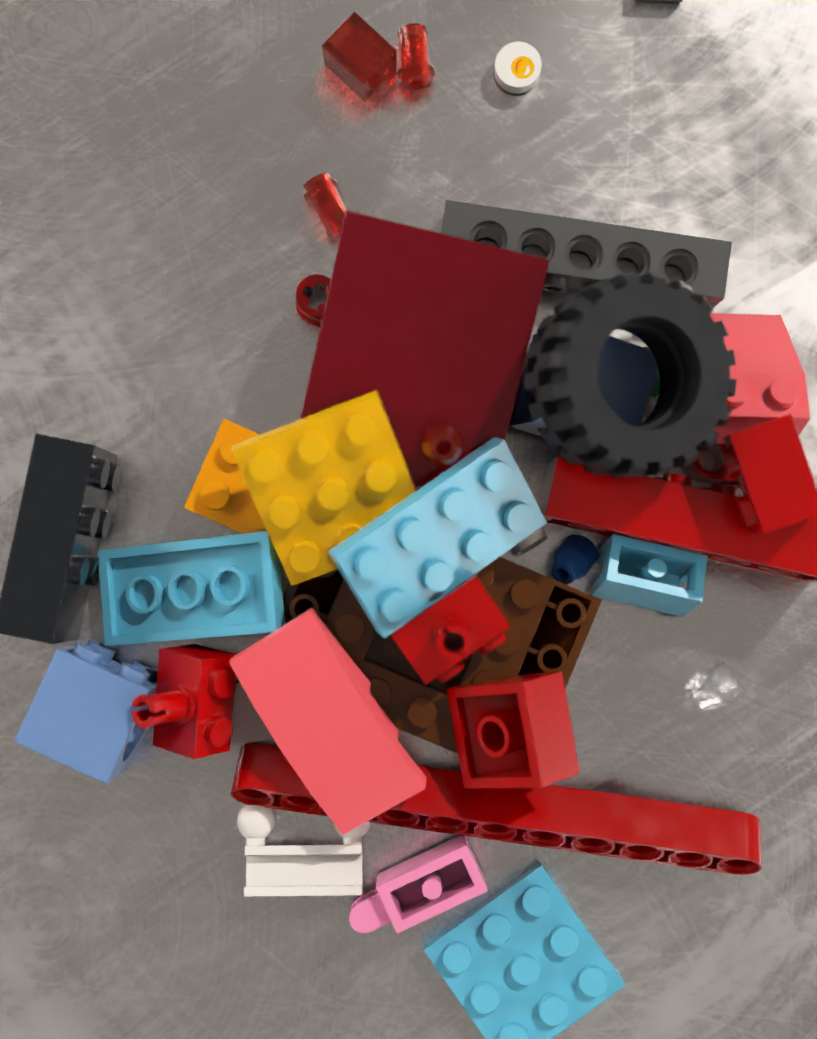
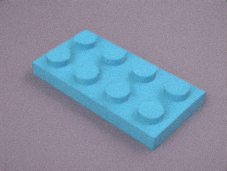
[328,437,547,639]
[98,531,285,646]

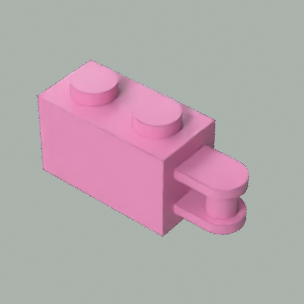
[349,835,488,934]

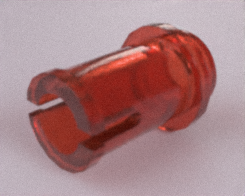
[397,23,435,90]
[303,173,347,238]

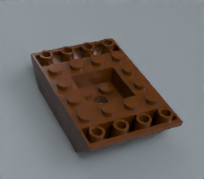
[267,557,602,754]

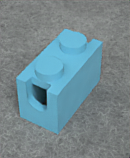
[591,534,708,617]

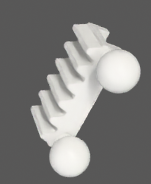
[237,804,371,897]

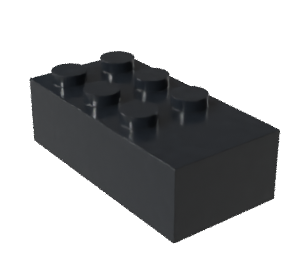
[0,433,121,644]

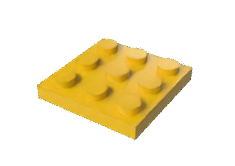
[231,390,417,586]

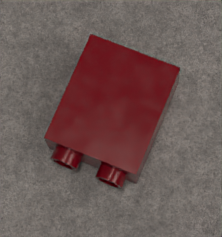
[300,210,550,490]

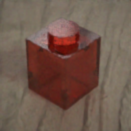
[322,12,397,102]

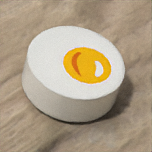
[494,41,542,94]

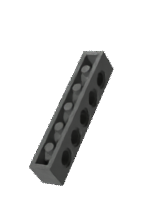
[441,200,732,308]

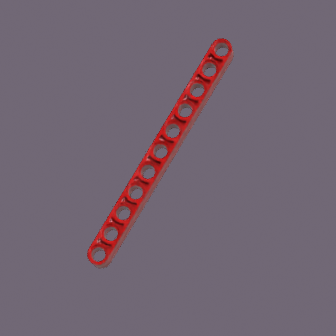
[231,743,762,875]

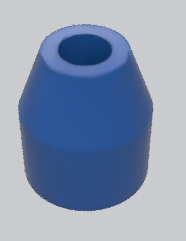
[551,534,598,584]

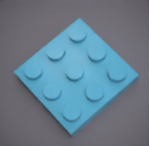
[423,861,626,1039]

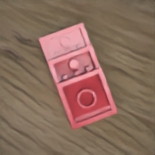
[229,608,426,835]

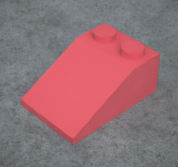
[709,313,810,444]

